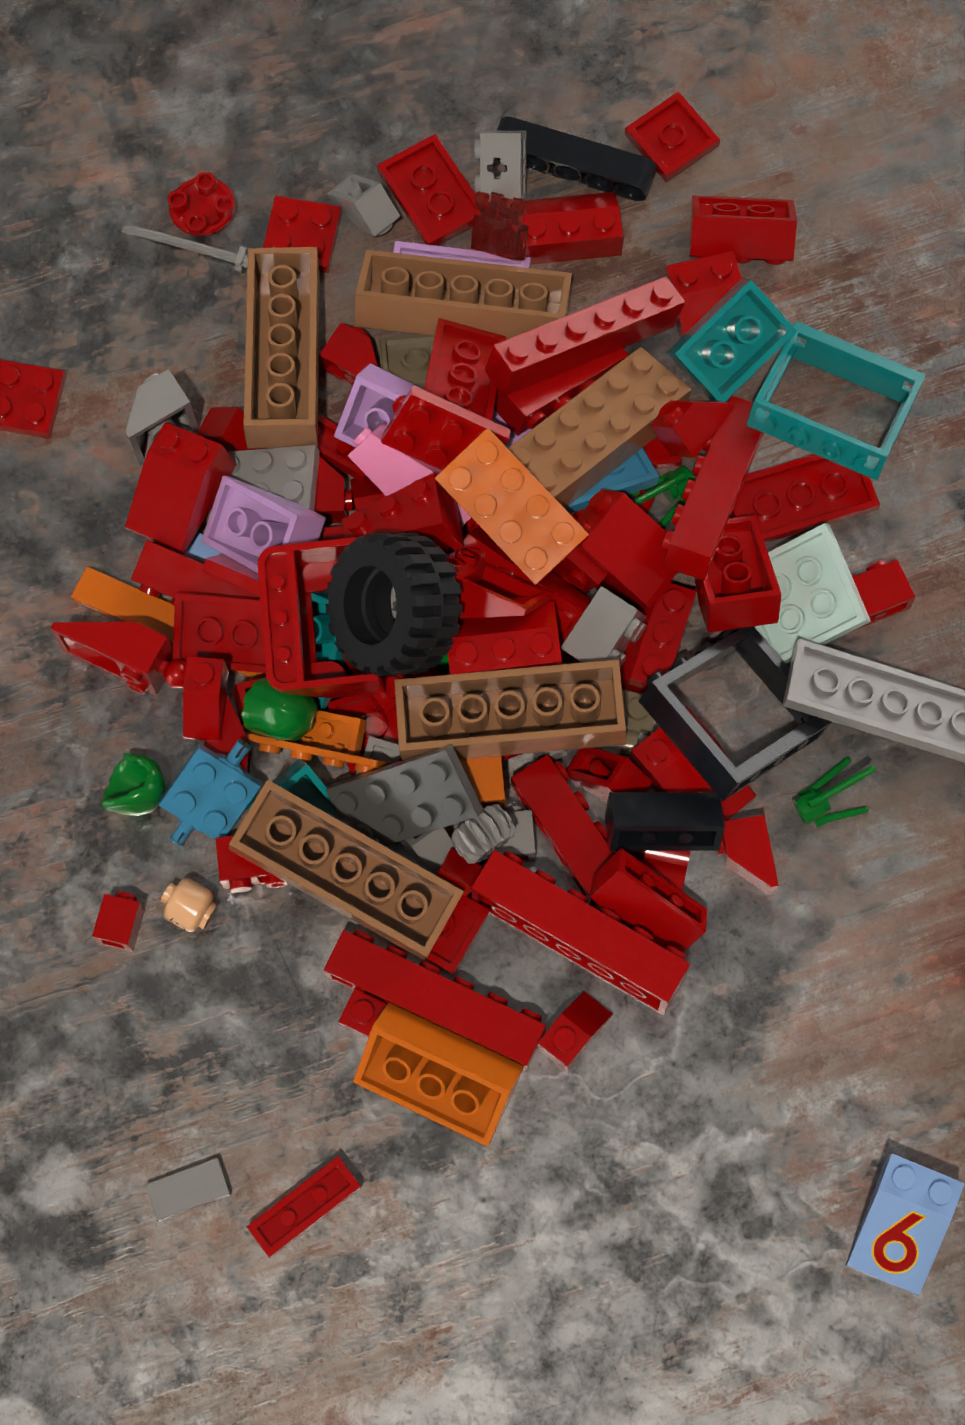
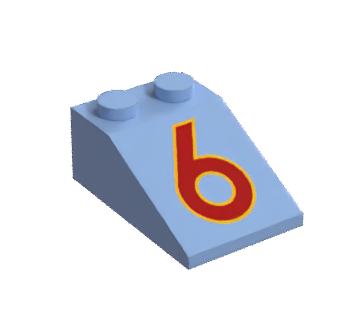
[846,1154,965,1296]

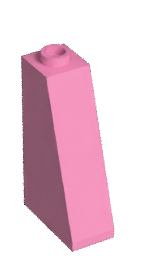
[348,423,471,527]

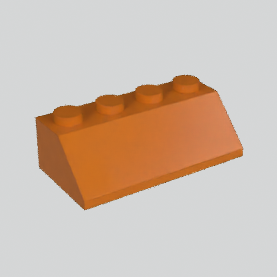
[353,1003,524,1147]

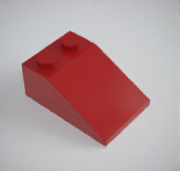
[665,250,742,338]
[125,422,236,554]
[694,515,782,633]
[630,705,756,821]

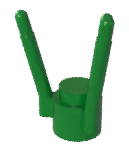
[627,466,695,528]
[793,757,876,828]

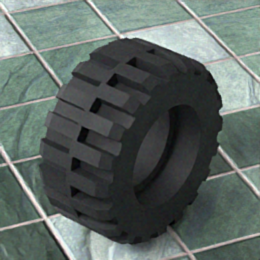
[325,533,462,676]

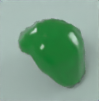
[241,677,317,741]
[100,753,166,817]

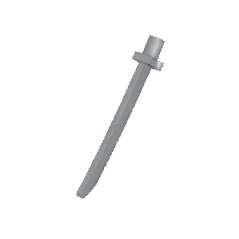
[122,225,248,272]

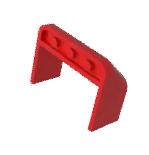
[257,536,385,698]

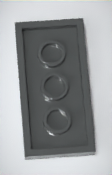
[326,744,484,846]

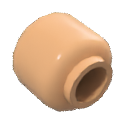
[160,878,218,932]

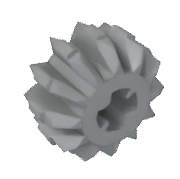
[451,804,516,864]

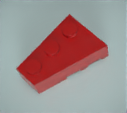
[342,472,465,550]

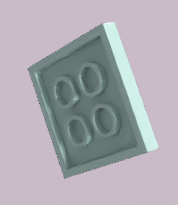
[755,523,871,664]

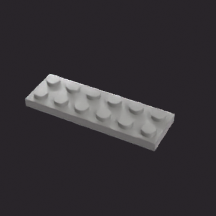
[783,638,965,763]

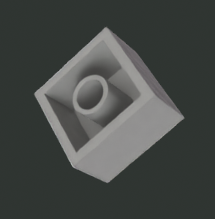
[561,586,647,667]

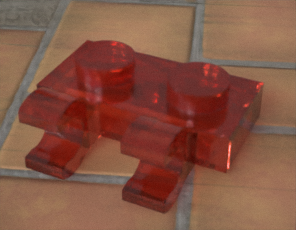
[470,191,529,260]

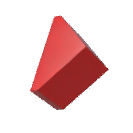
[197,407,267,452]

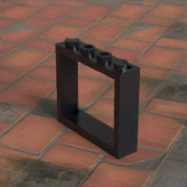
[638,627,833,802]

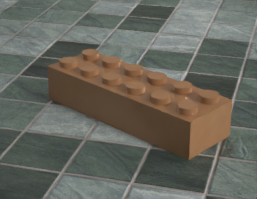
[244,247,320,448]
[355,250,572,340]
[508,347,692,509]
[394,659,626,760]
[229,780,464,960]

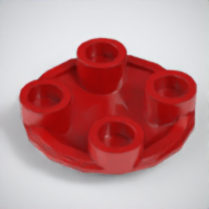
[167,172,235,236]

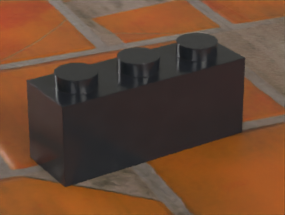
[605,792,725,851]

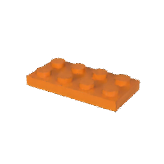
[435,428,589,586]

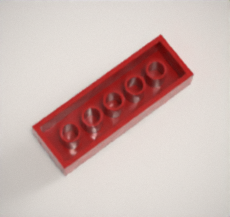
[471,850,690,1015]

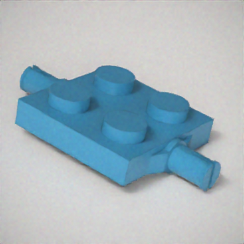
[159,739,261,846]

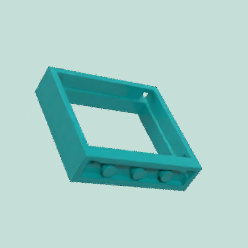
[746,321,926,481]

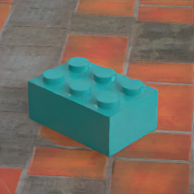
[666,279,797,402]

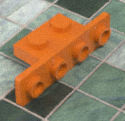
[248,710,391,773]

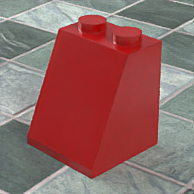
[575,489,678,609]

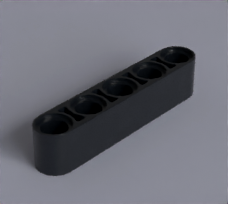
[497,116,657,201]

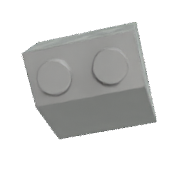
[125,369,199,465]

